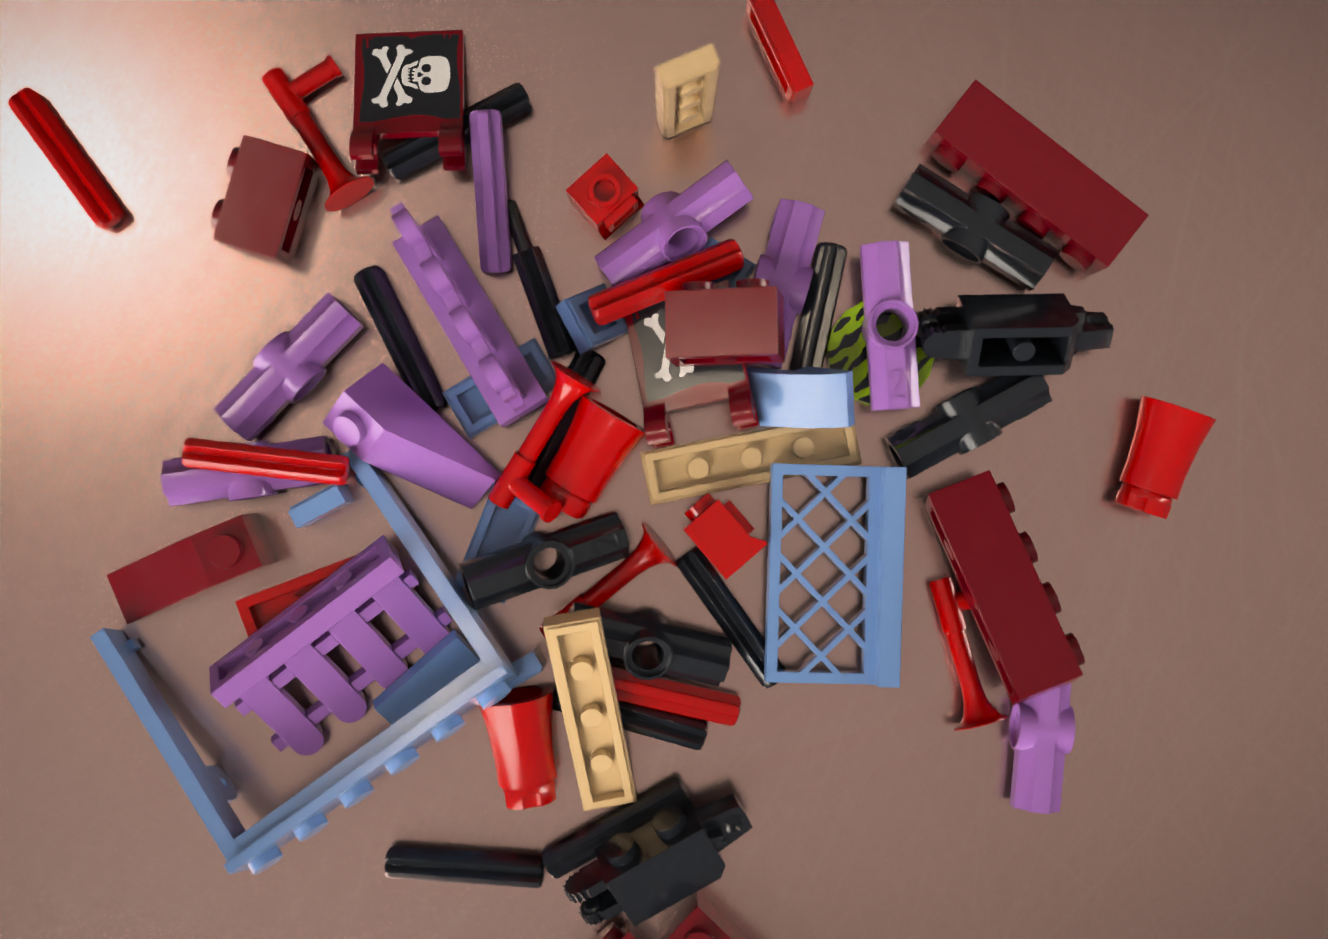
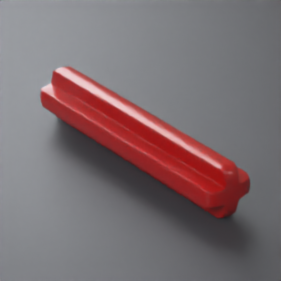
[8,87,125,230]
[588,239,744,325]
[182,438,350,485]
[611,666,741,726]

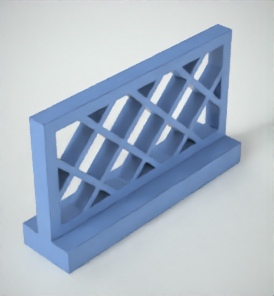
[764,463,907,688]

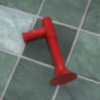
[262,54,374,212]
[488,361,600,523]
[539,522,679,639]
[928,576,1009,731]

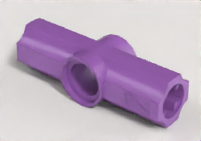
[594,160,754,286]
[754,198,825,369]
[859,240,920,411]
[214,292,365,442]
[160,436,334,507]
[1009,683,1076,814]

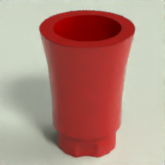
[539,394,645,519]
[1115,395,1216,519]
[478,685,557,810]

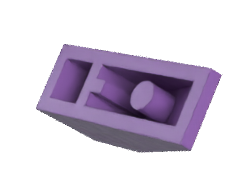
[322,363,501,509]

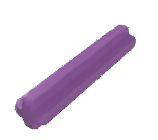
[469,109,512,273]

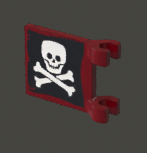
[349,30,466,175]
[625,280,760,449]

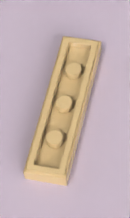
[655,43,720,139]
[640,425,862,505]
[543,607,637,811]

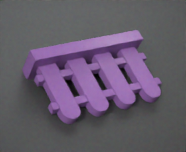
[390,202,549,428]
[209,535,453,755]

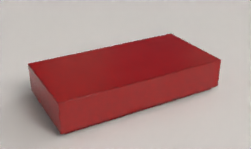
[745,0,814,105]

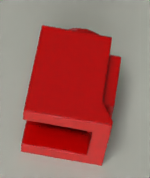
[566,153,644,240]
[682,493,768,580]

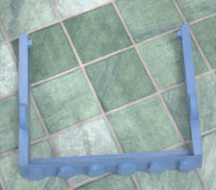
[90,449,519,875]

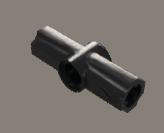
[893,164,1058,291]
[885,375,1052,479]
[459,510,630,611]
[568,602,732,686]

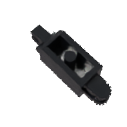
[917,293,1114,377]
[563,793,752,927]

